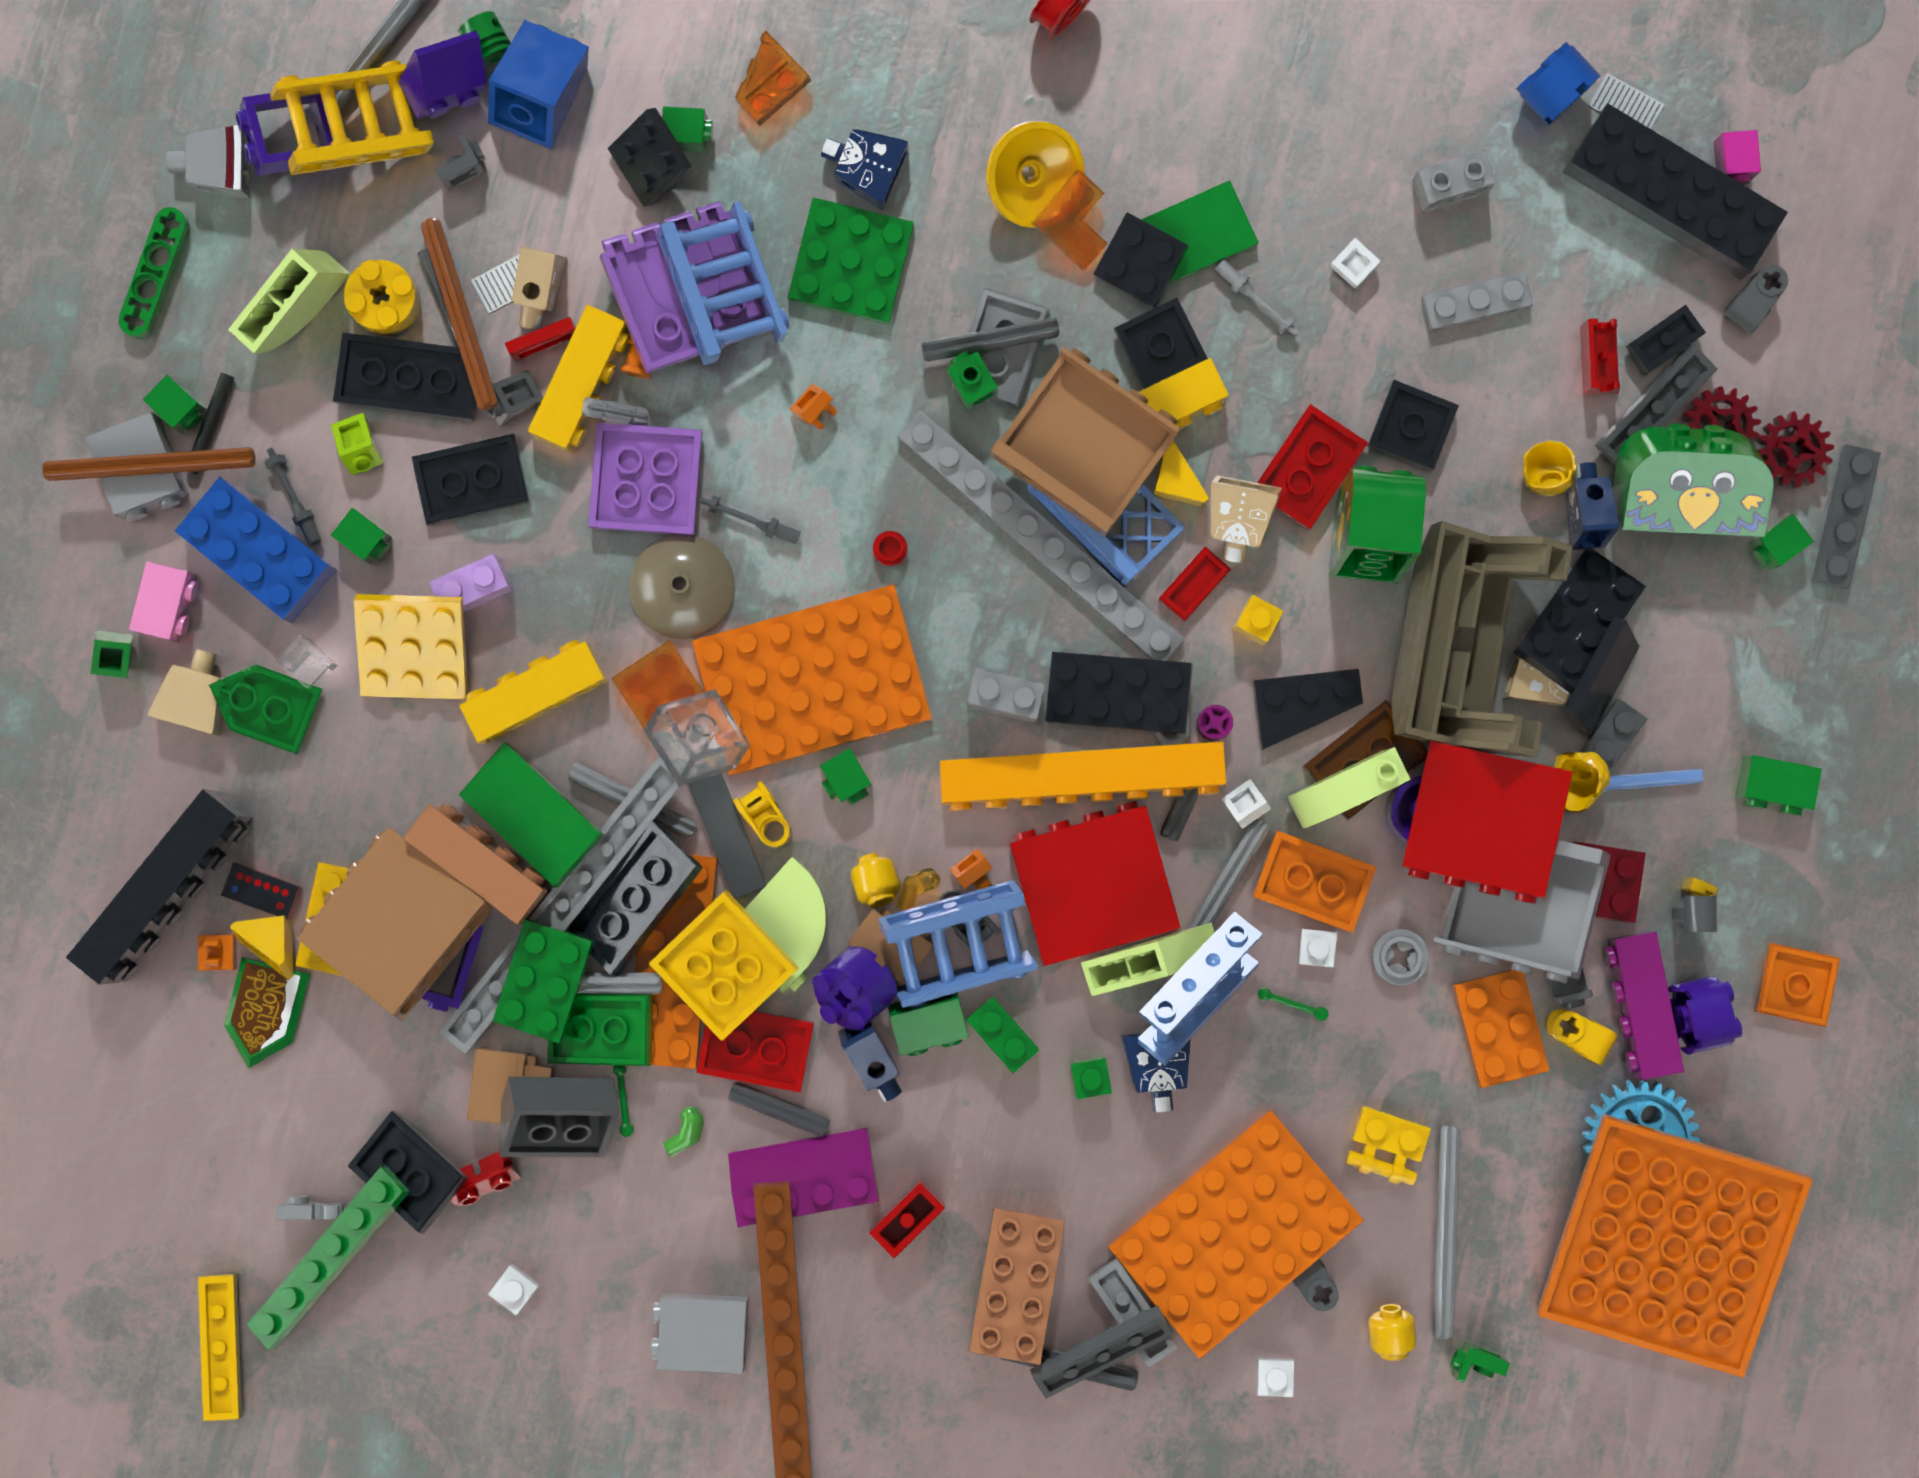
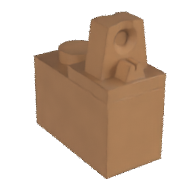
[847,907,933,985]
[467,1047,554,1124]

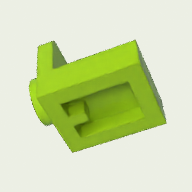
[331,412,383,475]

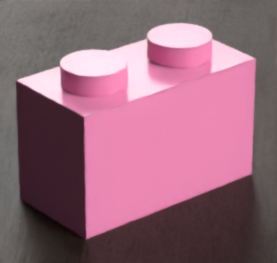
[129,561,198,643]

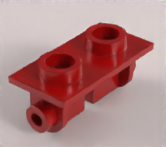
[451,1151,521,1207]

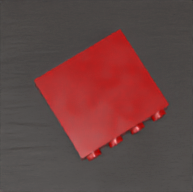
[1402,740,1573,904]
[1009,801,1181,966]

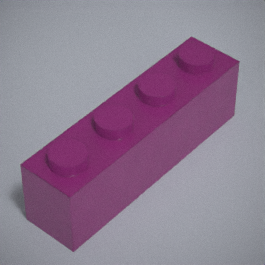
[1604,931,1685,1080]

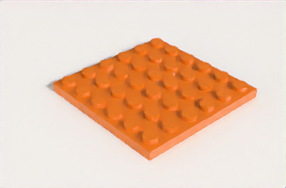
[1536,1114,1813,1378]

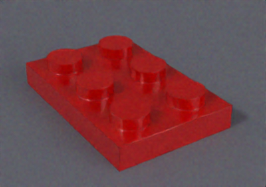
[1257,404,1369,531]
[696,1011,814,1093]

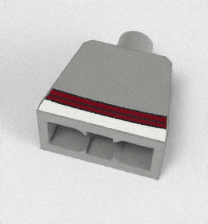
[166,124,250,198]

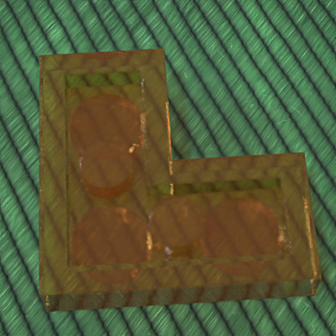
[1032,170,1108,270]

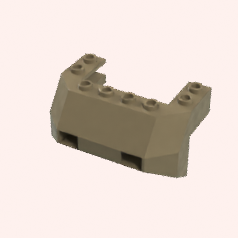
[1391,521,1573,757]

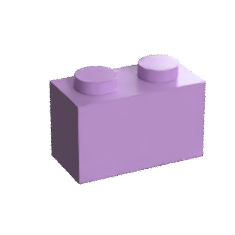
[429,553,514,612]

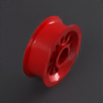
[1029,0,1090,40]

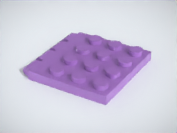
[600,201,766,374]

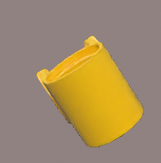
[732,780,792,849]
[1545,1009,1618,1066]

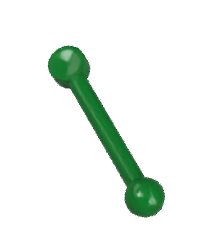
[1258,987,1329,1021]
[613,1065,634,1137]

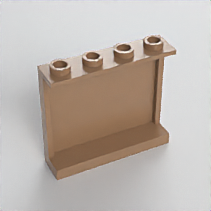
[990,347,1181,537]
[297,827,493,1022]

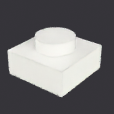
[1330,238,1381,289]
[1221,779,1271,829]
[1297,929,1337,967]
[488,1264,539,1315]
[1256,1358,1294,1397]

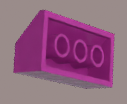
[728,1128,880,1227]

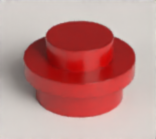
[873,531,908,566]

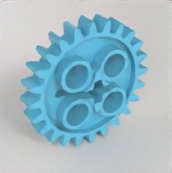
[1582,1079,1701,1153]

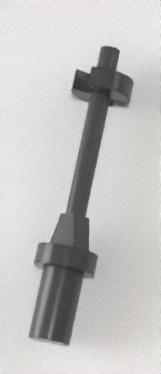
[264,448,322,546]
[700,494,801,544]

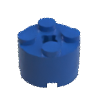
[1516,42,1601,126]

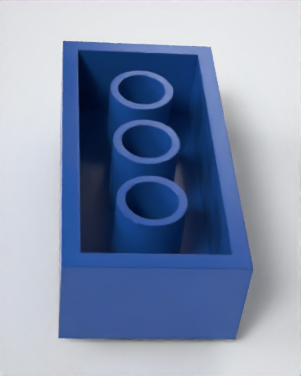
[175,476,337,624]

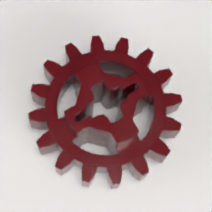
[1683,386,1761,440]
[1755,411,1834,489]

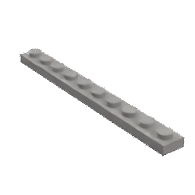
[898,410,1184,661]
[439,755,688,1054]

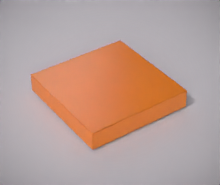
[1754,943,1840,1027]

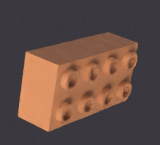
[403,803,552,925]
[968,1208,1065,1365]

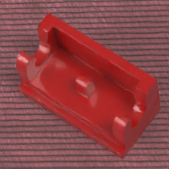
[1580,318,1620,395]

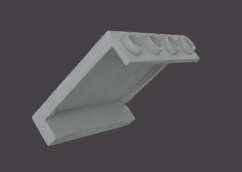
[1434,840,1611,983]

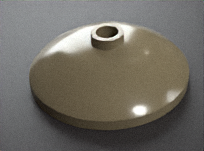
[629,535,735,639]

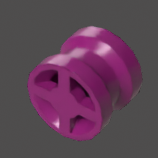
[1196,705,1233,741]

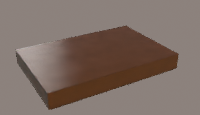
[1303,700,1428,821]

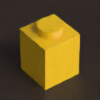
[1232,595,1284,646]

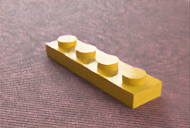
[198,1274,242,1421]

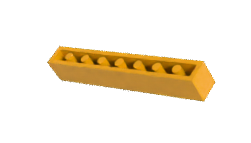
[940,742,1226,811]

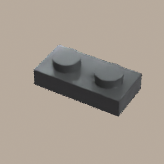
[1579,698,1648,772]

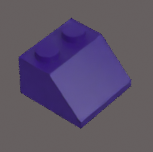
[398,30,487,119]

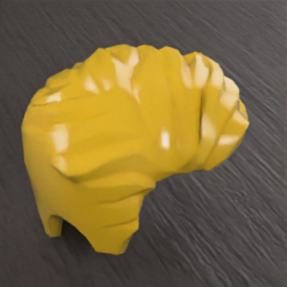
[1553,752,1611,813]

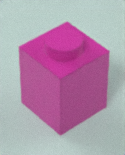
[1714,130,1761,185]

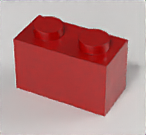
[869,1179,946,1259]

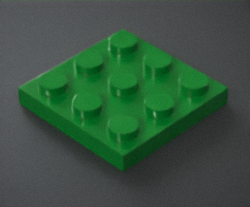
[787,197,914,325]

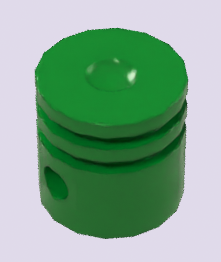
[458,11,511,70]

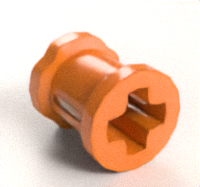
[620,337,652,380]

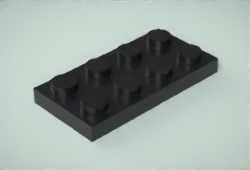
[333,332,483,421]
[1513,546,1646,694]
[1045,652,1193,734]
[567,821,703,976]

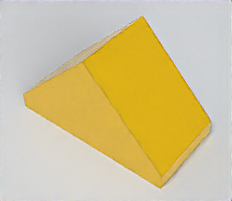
[1153,441,1209,507]
[230,915,294,981]

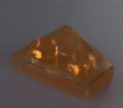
[735,31,811,126]

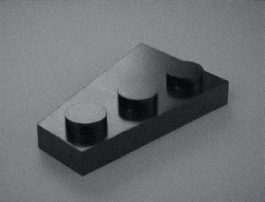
[1253,669,1363,751]

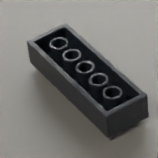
[1563,103,1788,280]
[66,789,253,985]

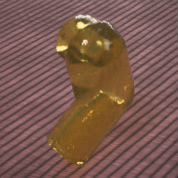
[896,868,941,910]

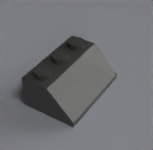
[499,1076,620,1157]

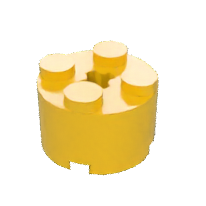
[344,260,421,337]

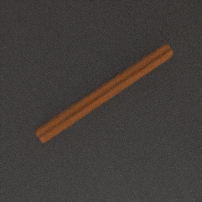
[421,218,498,410]
[42,447,256,481]

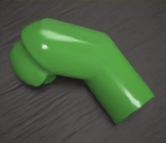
[663,1107,704,1157]

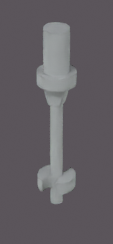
[1215,259,1300,336]

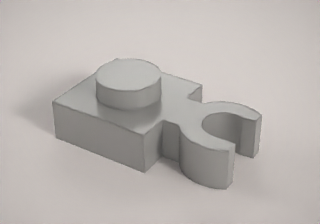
[276,1195,343,1220]

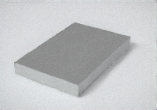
[951,287,1050,409]

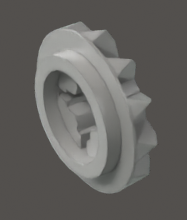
[1372,929,1429,985]

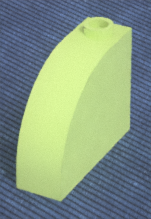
[228,249,350,354]
[1287,747,1411,828]
[745,857,827,993]
[1081,923,1215,997]

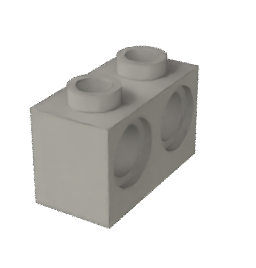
[1412,150,1496,213]

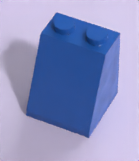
[488,20,589,149]

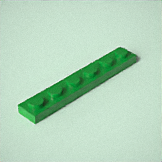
[247,1167,410,1350]

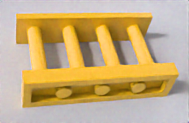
[270,60,434,175]

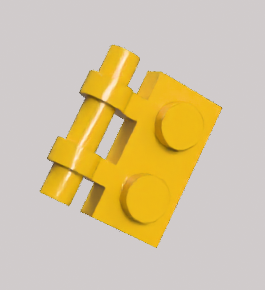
[1345,1105,1431,1186]

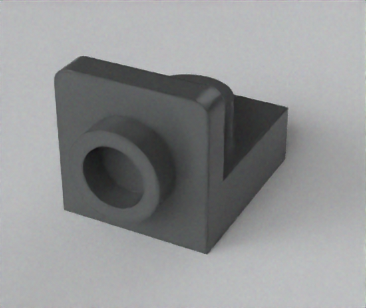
[436,134,485,191]
[486,370,543,426]
[1545,967,1593,1009]

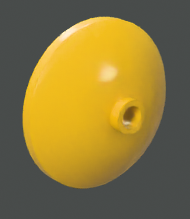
[986,121,1085,228]

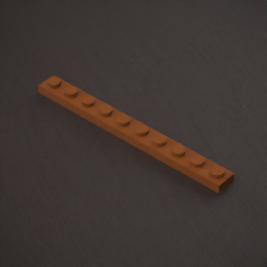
[753,1181,812,1478]

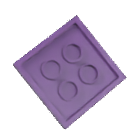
[588,422,703,536]

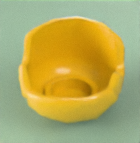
[1523,440,1577,497]

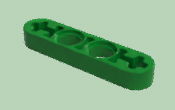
[118,207,190,339]

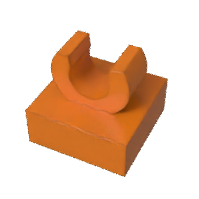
[789,383,837,429]
[950,848,993,890]
[198,934,237,971]

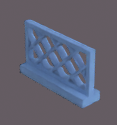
[1026,484,1185,587]

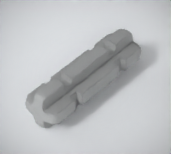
[581,397,649,426]

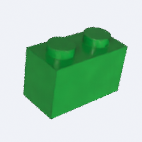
[1735,755,1822,816]
[888,992,969,1056]
[966,995,1040,1073]

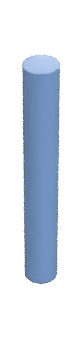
[1604,769,1703,791]

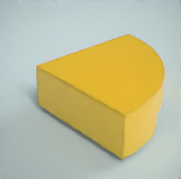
[1681,877,1719,896]

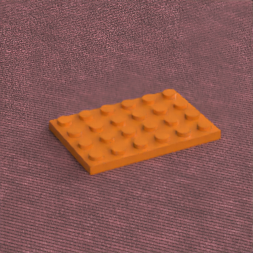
[692,584,932,776]
[1108,1110,1364,1359]

